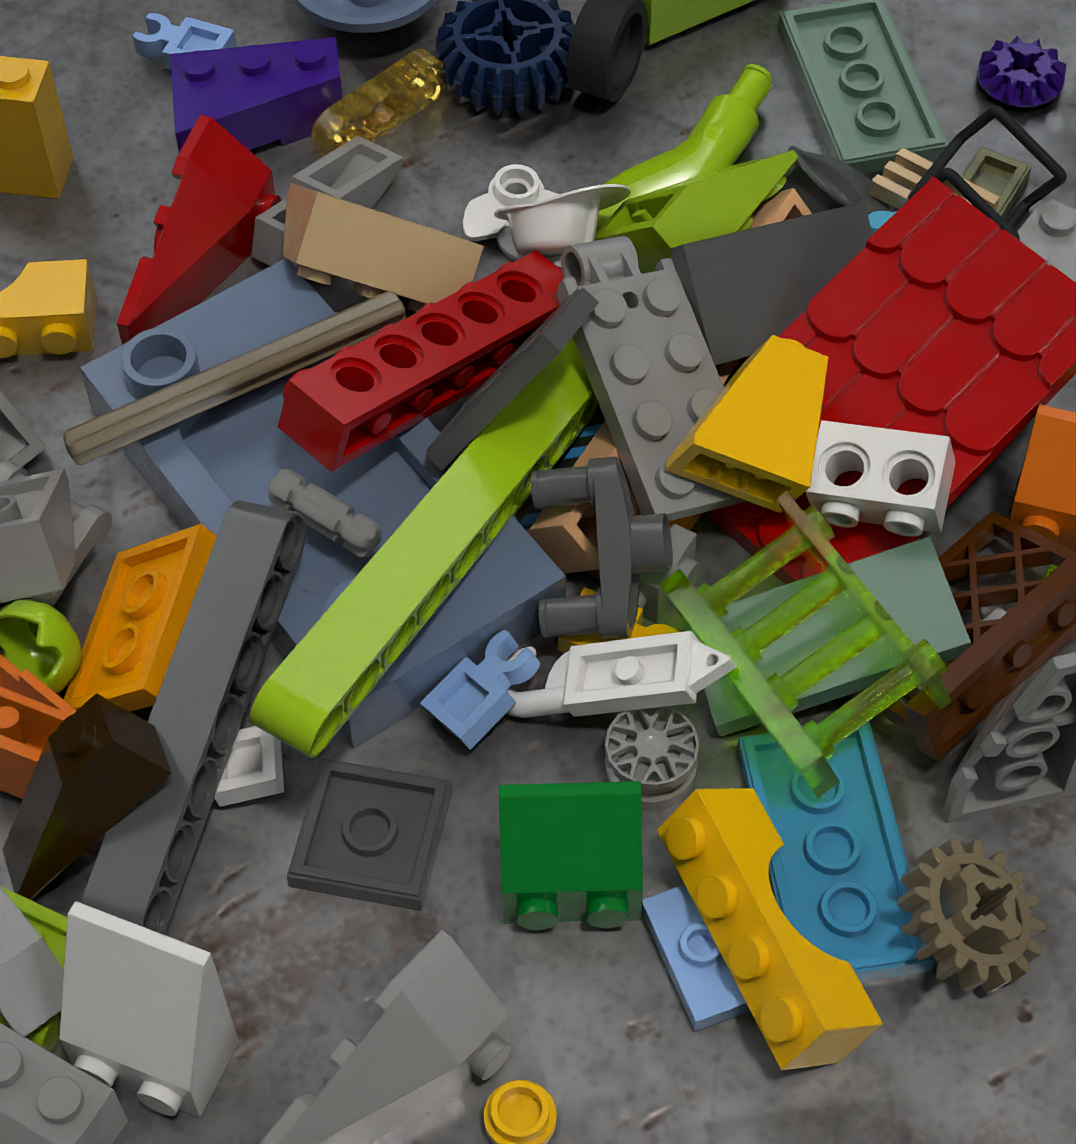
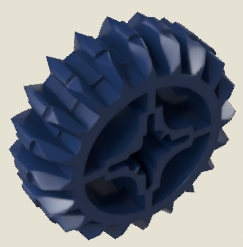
[435,0,575,116]

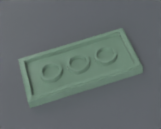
[778,0,948,174]
[683,536,971,737]

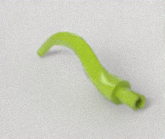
[595,64,773,235]

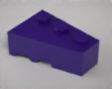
[170,37,346,152]

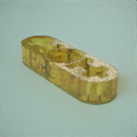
[311,49,445,155]

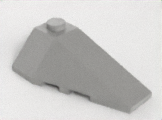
[942,652,1076,823]
[260,930,511,1144]

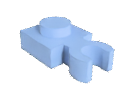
[133,13,237,69]
[420,630,540,750]

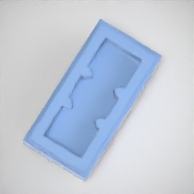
[642,884,750,1031]

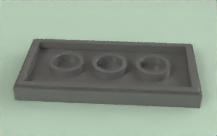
[670,202,873,365]

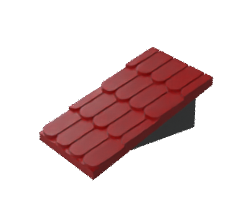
[704,176,1076,585]

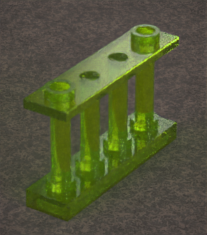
[659,491,952,798]

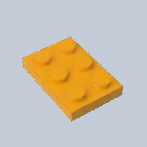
[64,524,217,712]

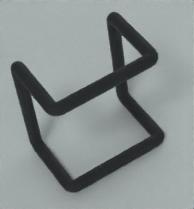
[908,106,1067,240]

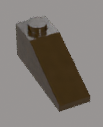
[2,693,172,900]

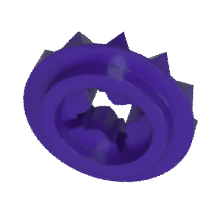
[977,35,1067,107]

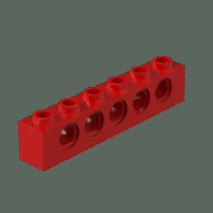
[277,250,564,472]

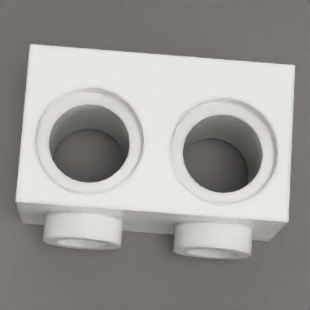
[805,420,956,536]

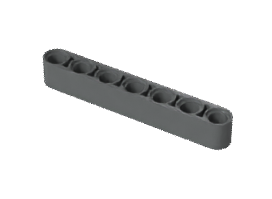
[81,500,306,935]

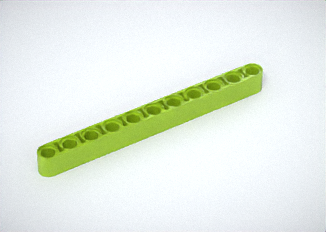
[249,305,629,759]

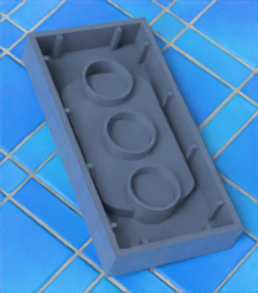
[80,258,566,749]

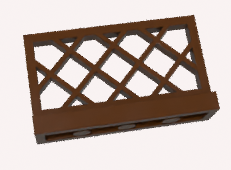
[849,511,1076,761]

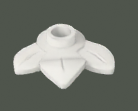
[463,164,560,261]

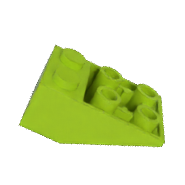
[594,150,799,274]

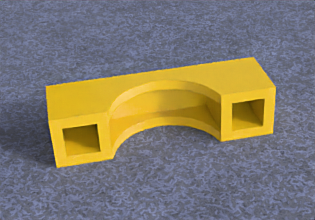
[0,259,97,358]
[657,788,883,1070]

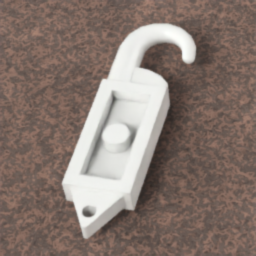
[506,631,737,718]

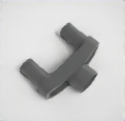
[531,456,673,639]

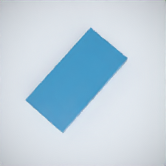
[737,719,934,982]

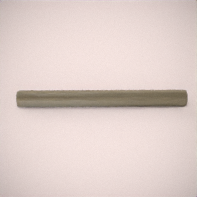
[63,291,406,465]

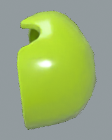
[0,599,82,694]

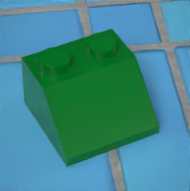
[498,781,643,930]

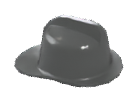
[778,146,890,214]

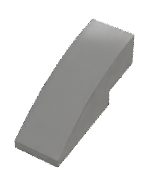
[252,136,403,270]

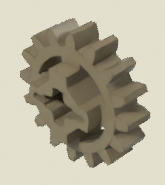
[897,838,1046,993]

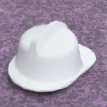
[494,184,631,268]

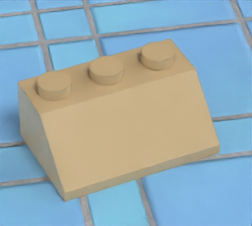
[283,183,484,312]

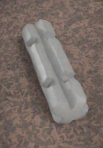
[267,468,382,557]

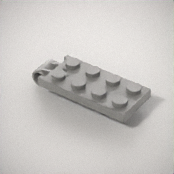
[556,236,748,521]

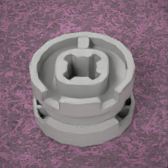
[604,706,699,811]

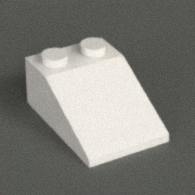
[59,901,239,1118]

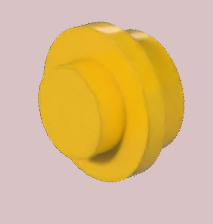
[483,1080,557,1144]

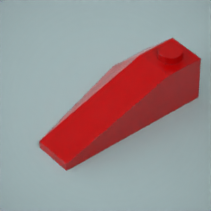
[117,114,281,345]

